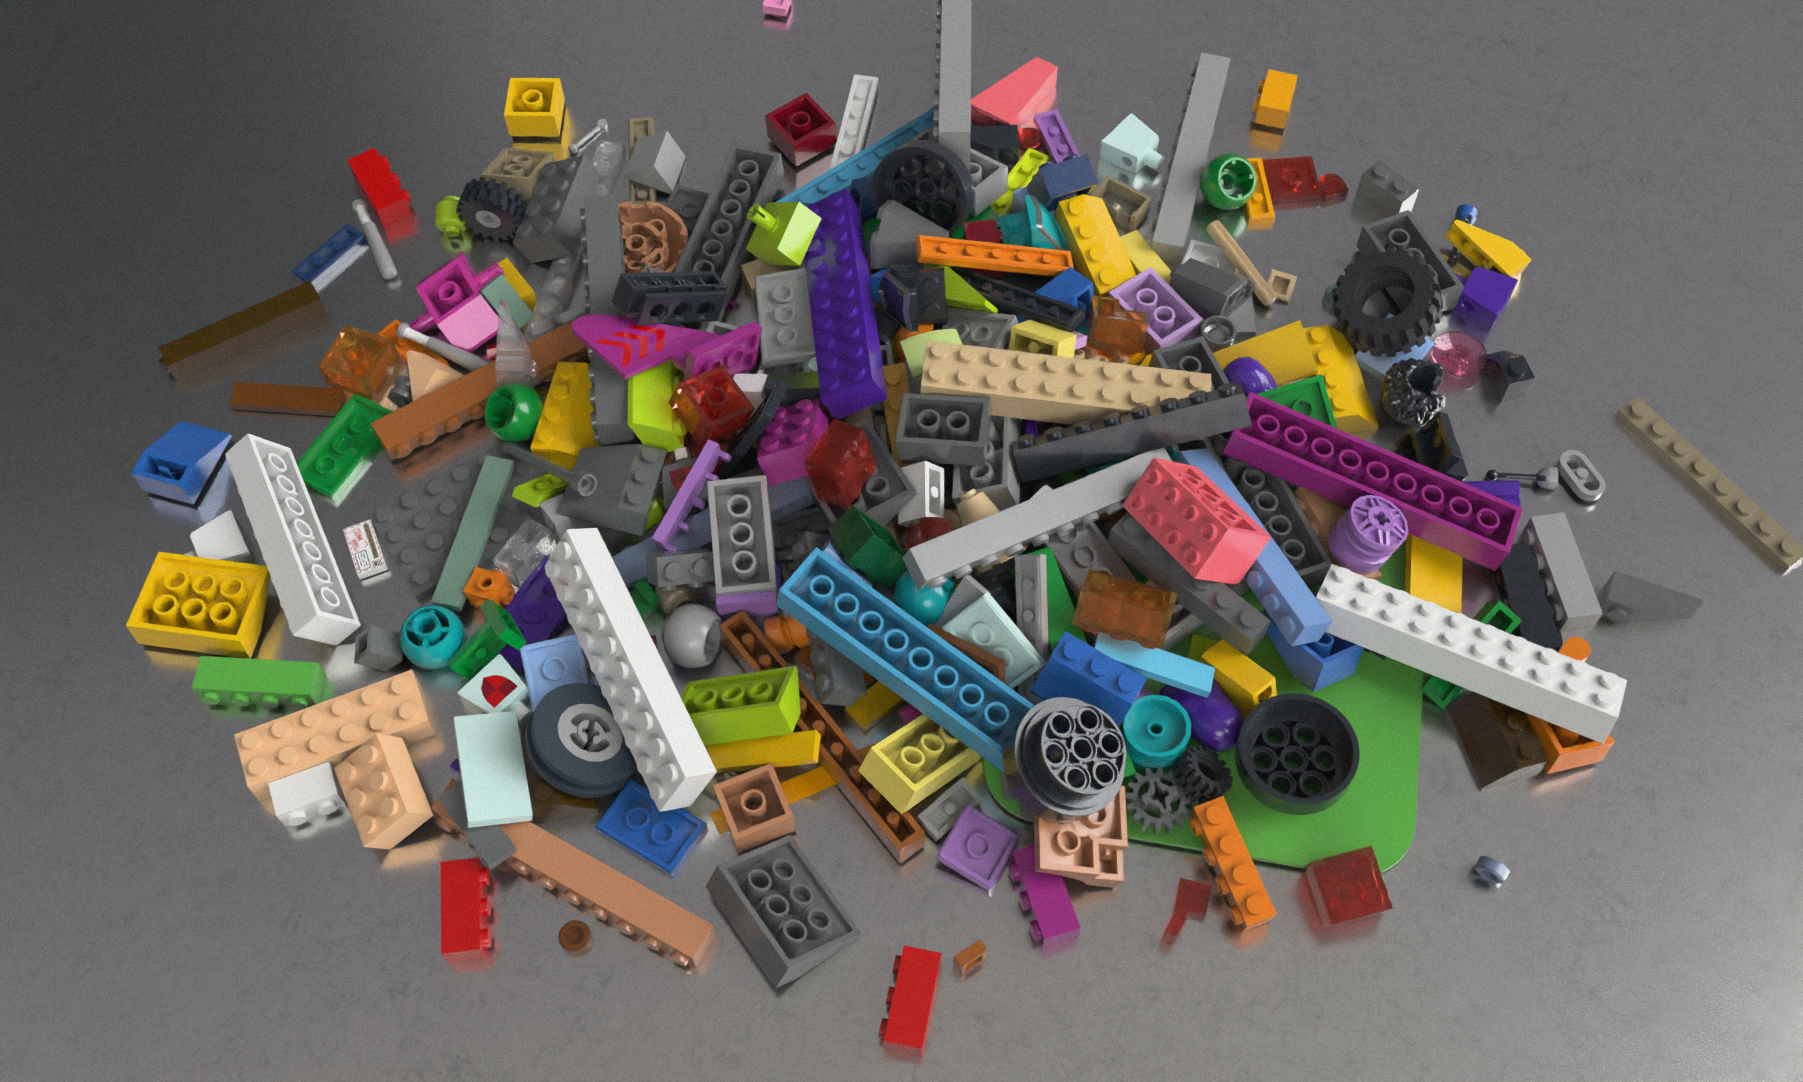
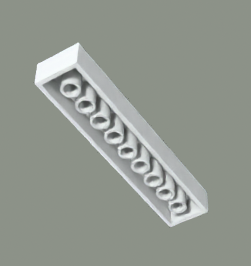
[544,528,717,812]
[1316,564,1627,744]

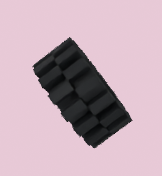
[1172,745,1233,805]

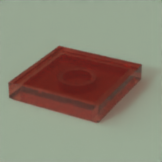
[1262,156,1322,205]

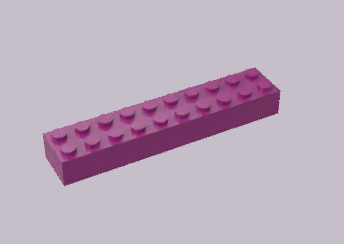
[1223,392,1523,571]

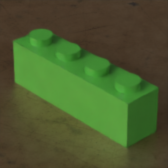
[191,656,326,710]

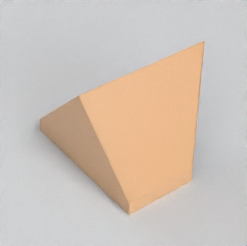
[407,350,464,401]

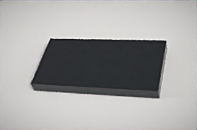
[714,379,789,480]

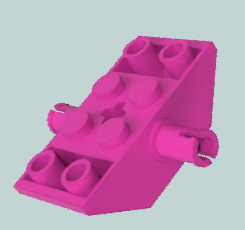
[408,251,506,353]

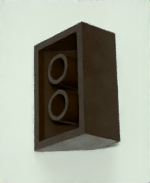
[1445,692,1548,790]
[521,725,599,824]

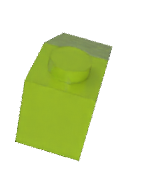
[923,263,998,313]

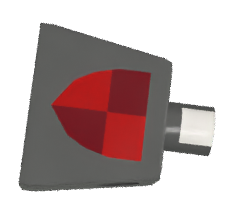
[663,447,709,514]

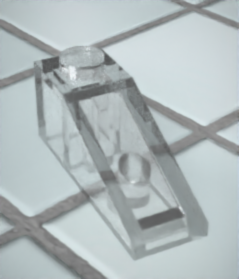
[495,300,537,387]

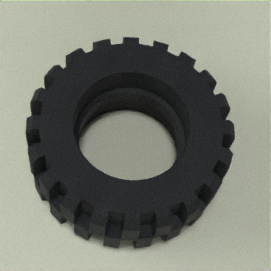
[1332,248,1443,357]

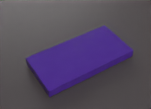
[494,555,568,676]

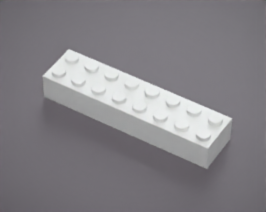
[225,433,361,646]

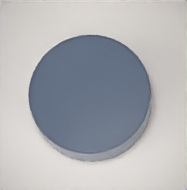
[1475,856,1509,884]

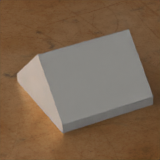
[624,131,686,194]

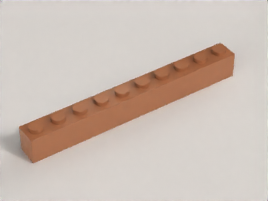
[431,778,717,968]

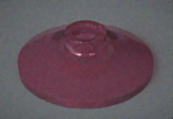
[1432,331,1487,377]

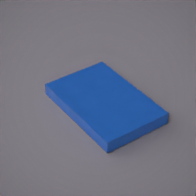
[595,778,707,877]

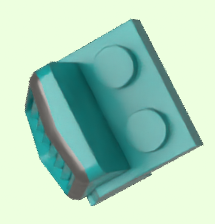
[998,195,1068,251]

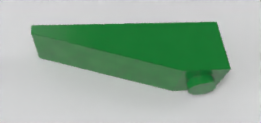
[1420,600,1522,710]

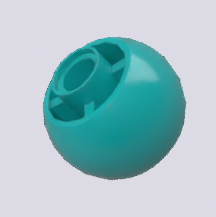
[893,569,955,627]
[399,605,466,669]

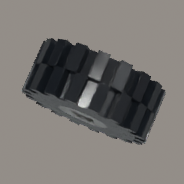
[456,177,527,240]

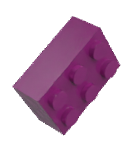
[757,398,832,486]

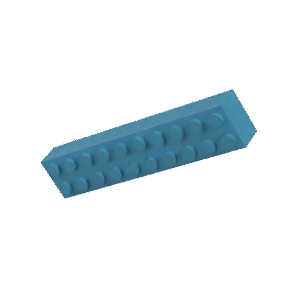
[777,547,1059,772]

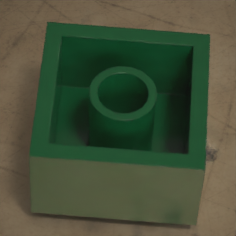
[829,504,907,589]

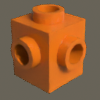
[463,567,514,612]

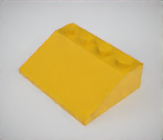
[530,362,601,470]
[126,552,270,659]

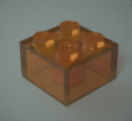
[318,325,401,401]

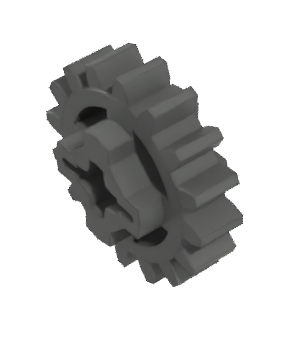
[1125,767,1193,835]

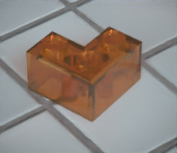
[1087,295,1148,355]

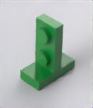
[447,599,527,680]

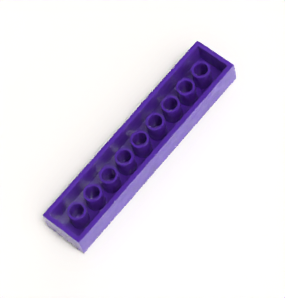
[805,188,888,420]

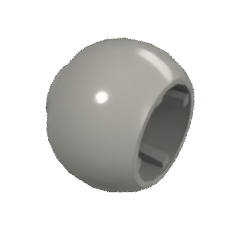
[661,604,722,668]

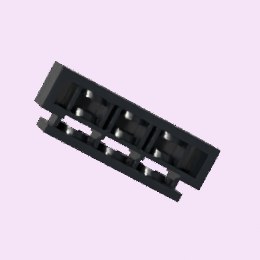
[612,271,728,325]

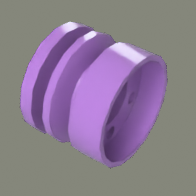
[1328,495,1408,574]

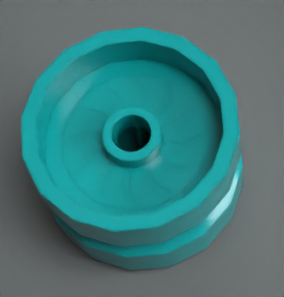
[1121,695,1191,773]

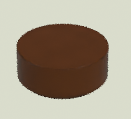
[558,920,592,955]

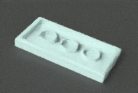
[454,711,533,828]

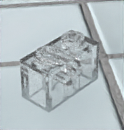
[493,517,557,589]

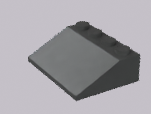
[802,418,916,528]
[706,835,861,989]

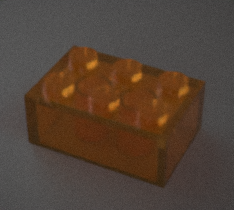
[1072,569,1178,649]

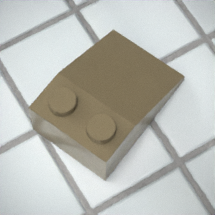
[481,148,553,207]

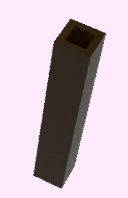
[158,280,328,382]

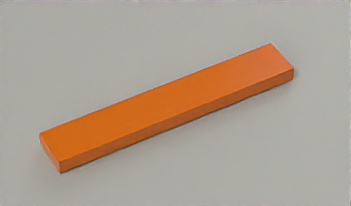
[915,235,1074,277]

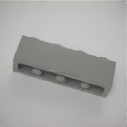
[1522,512,1603,631]

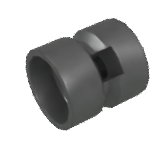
[1199,315,1237,353]

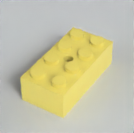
[858,714,981,814]

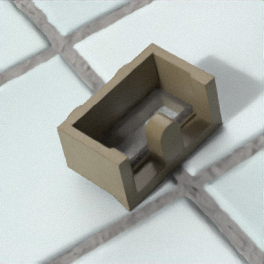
[1091,175,1152,233]

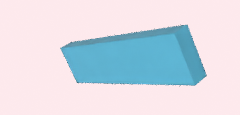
[1094,629,1215,698]

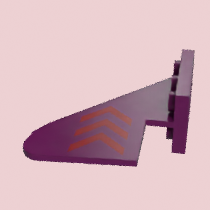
[572,314,762,398]

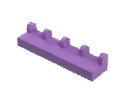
[652,439,732,551]

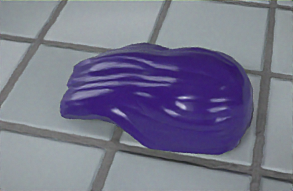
[1223,357,1278,397]
[1158,678,1245,752]

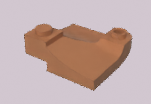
[1029,779,1128,888]

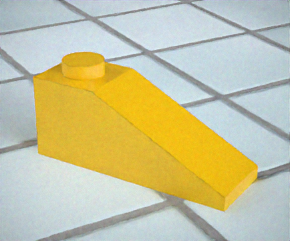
[1444,220,1531,278]

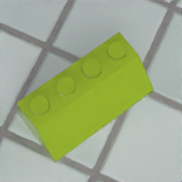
[628,360,687,452]
[681,666,801,746]

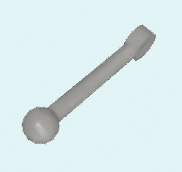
[568,119,608,154]

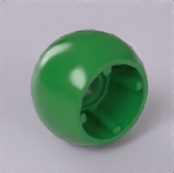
[1200,153,1257,210]
[485,382,544,443]

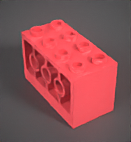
[1122,457,1271,585]

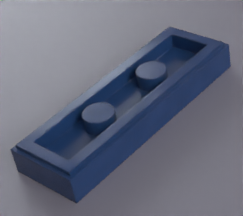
[291,223,368,287]

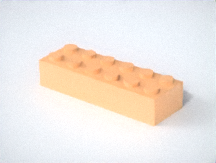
[234,670,437,801]

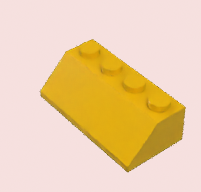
[1054,194,1137,303]
[1303,325,1379,433]

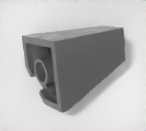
[870,200,949,269]
[1169,258,1256,320]

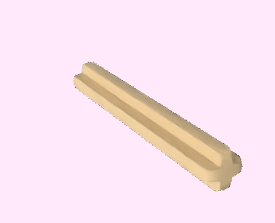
[1207,220,1277,306]

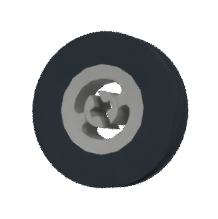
[525,683,637,798]

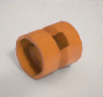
[764,614,810,655]

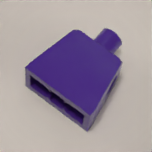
[1455,267,1518,330]

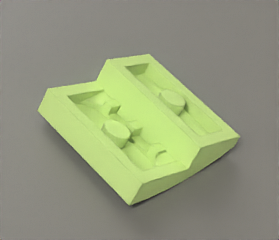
[900,329,963,384]

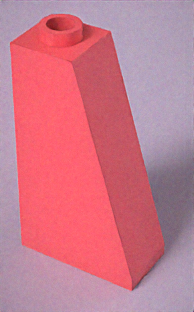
[971,57,1058,130]

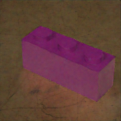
[1008,844,1081,949]

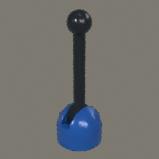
[1449,204,1478,262]

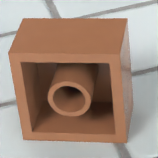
[713,763,796,853]

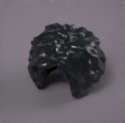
[1381,358,1446,427]

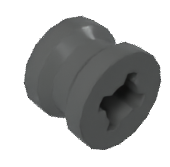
[387,375,413,408]

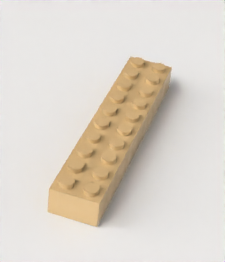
[920,341,1211,440]

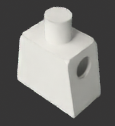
[183,510,257,565]

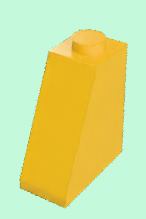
[1201,639,1277,719]

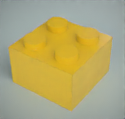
[504,78,565,137]

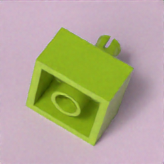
[746,202,821,266]

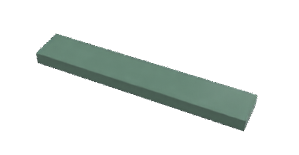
[431,456,515,612]

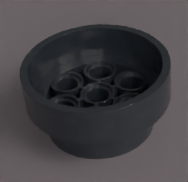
[870,140,974,237]
[1235,693,1360,815]
[1002,697,1126,823]

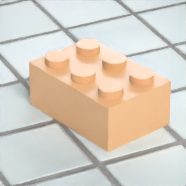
[334,733,433,850]

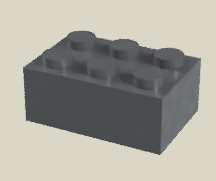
[896,393,992,466]

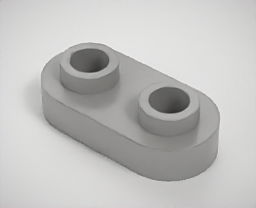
[1557,450,1606,501]

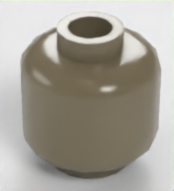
[654,584,697,617]

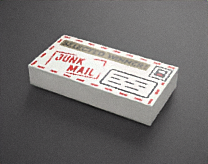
[343,519,388,580]

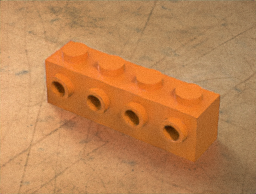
[1189,796,1277,932]

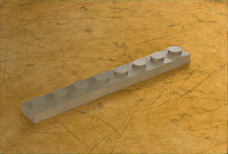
[1615,397,1803,572]

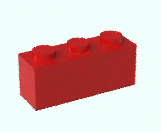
[347,148,412,227]
[440,857,492,964]
[878,945,942,1057]

